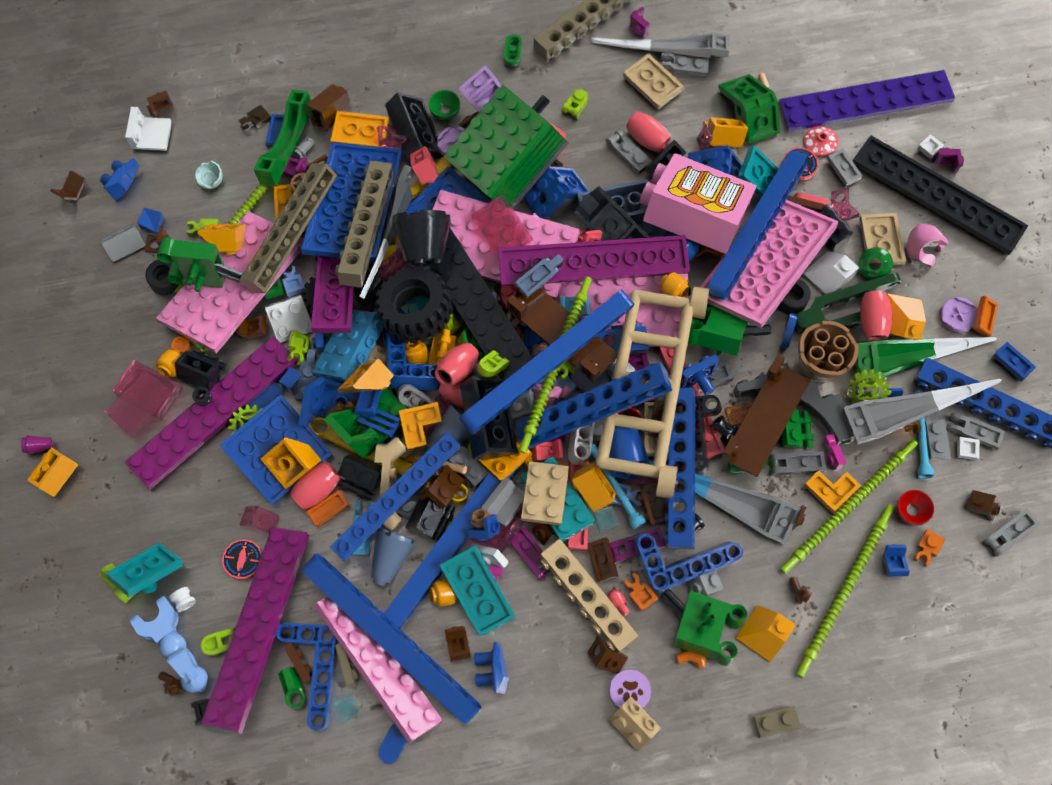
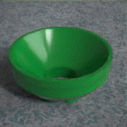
[429,90,461,120]
[858,247,893,280]

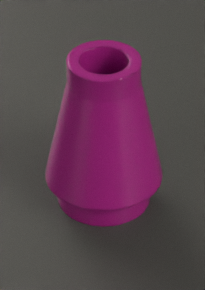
[21,435,53,455]

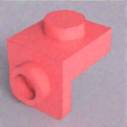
[577,229,602,242]
[532,439,564,463]

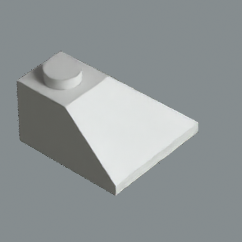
[802,251,859,295]

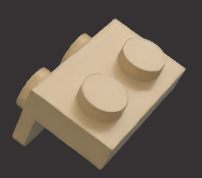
[608,697,661,752]

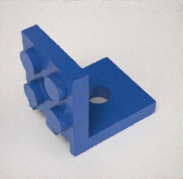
[688,145,742,179]
[523,166,589,219]
[298,376,360,427]

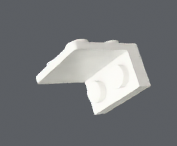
[125,107,172,151]
[265,294,312,343]

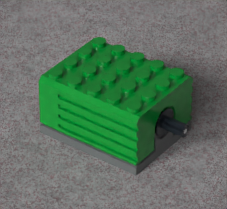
[443,84,569,210]

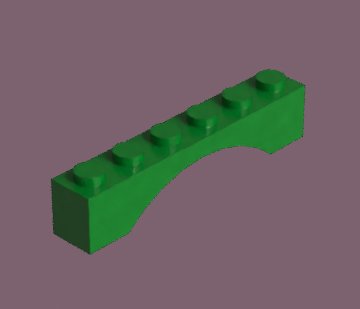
[254,89,311,186]

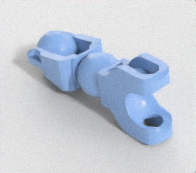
[130,596,208,693]

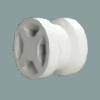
[170,587,196,612]

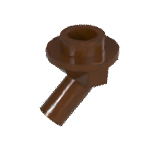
[789,576,813,604]
[158,671,183,696]

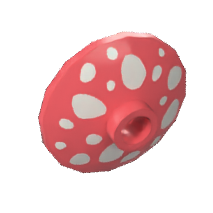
[804,126,838,157]

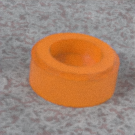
[171,336,191,354]

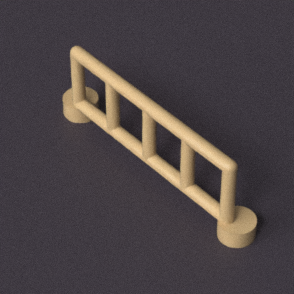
[596,286,709,499]

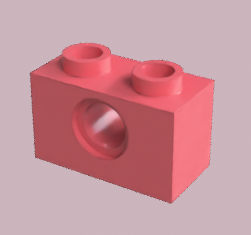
[410,146,438,185]

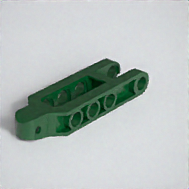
[794,273,902,334]

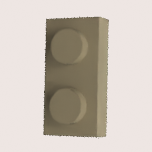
[335,643,359,688]
[753,706,801,738]

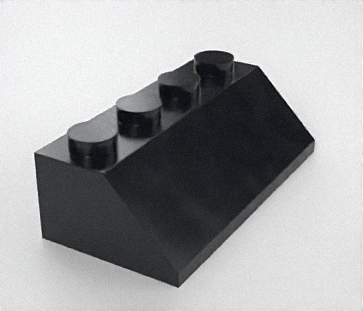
[385,92,443,162]
[460,376,518,460]

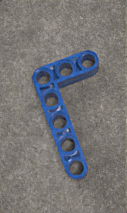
[383,308,441,390]
[633,533,744,591]
[276,623,338,732]

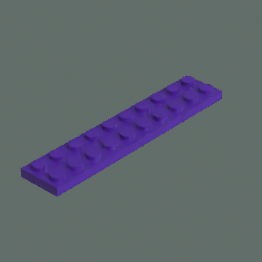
[778,70,955,132]

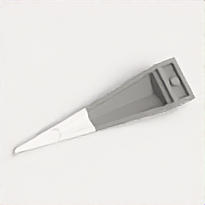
[591,33,729,58]
[843,379,1002,445]

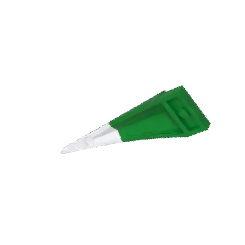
[856,337,997,380]

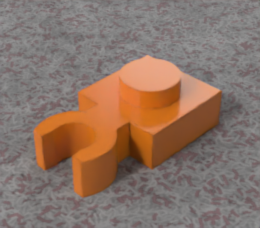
[914,529,945,567]
[623,573,658,612]

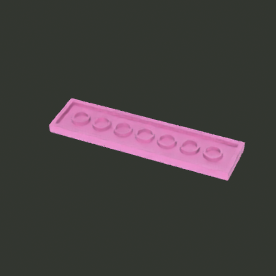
[314,597,443,743]

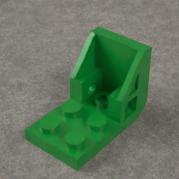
[718,74,780,144]
[324,388,408,458]

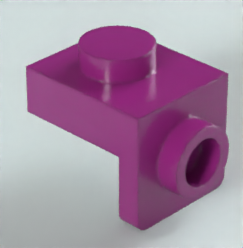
[629,7,650,38]
[934,147,964,173]
[283,157,309,178]

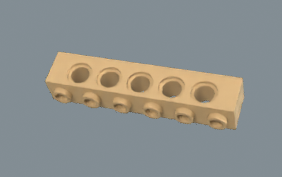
[539,539,638,652]

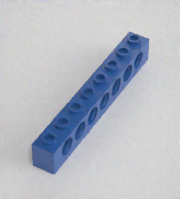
[913,357,1052,449]
[515,362,673,449]
[665,388,695,549]
[330,432,461,562]

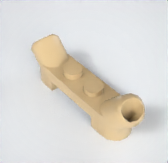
[371,437,407,531]

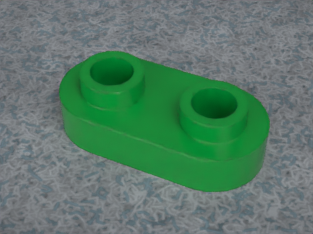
[503,34,522,67]

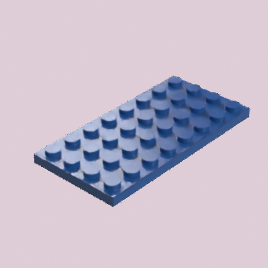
[301,142,403,262]

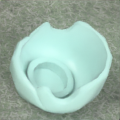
[195,161,223,189]

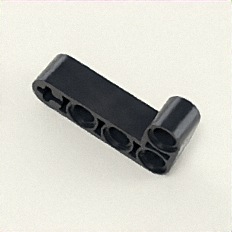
[683,395,722,475]

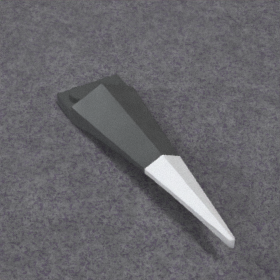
[360,164,413,298]

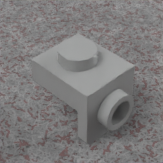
[687,570,724,596]

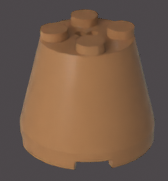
[798,321,859,383]

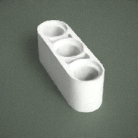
[568,422,595,465]

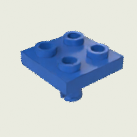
[680,354,720,395]

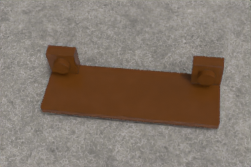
[507,288,618,383]
[722,355,810,477]

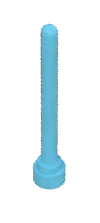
[915,390,934,479]
[591,444,646,530]

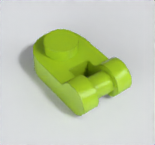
[561,89,588,119]
[478,350,510,377]
[201,627,235,656]

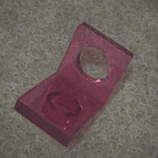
[377,125,406,149]
[697,125,720,150]
[831,187,860,221]
[239,506,279,533]

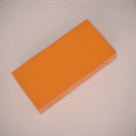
[973,295,998,337]
[306,490,351,529]

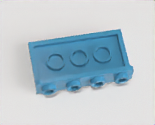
[312,310,384,382]

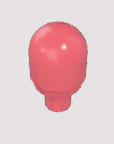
[607,589,630,617]

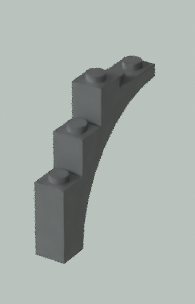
[733,363,855,446]

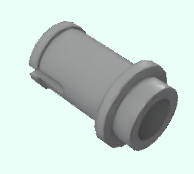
[292,136,314,159]

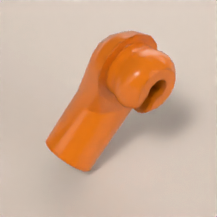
[675,650,707,668]

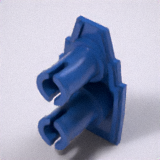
[100,158,140,201]
[474,642,509,694]

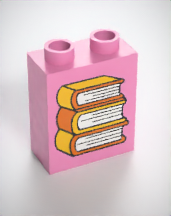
[639,153,757,254]

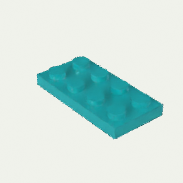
[519,456,595,542]
[439,544,516,636]

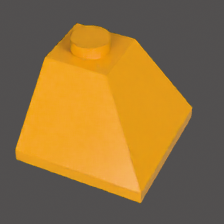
[198,224,246,255]
[886,293,926,340]
[337,358,394,393]
[261,437,321,489]
[735,605,796,663]

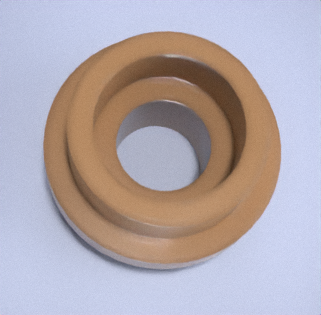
[471,509,490,528]

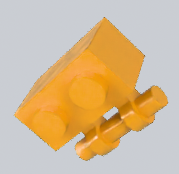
[703,117,748,148]
[428,329,457,365]
[27,447,78,497]
[572,461,616,512]

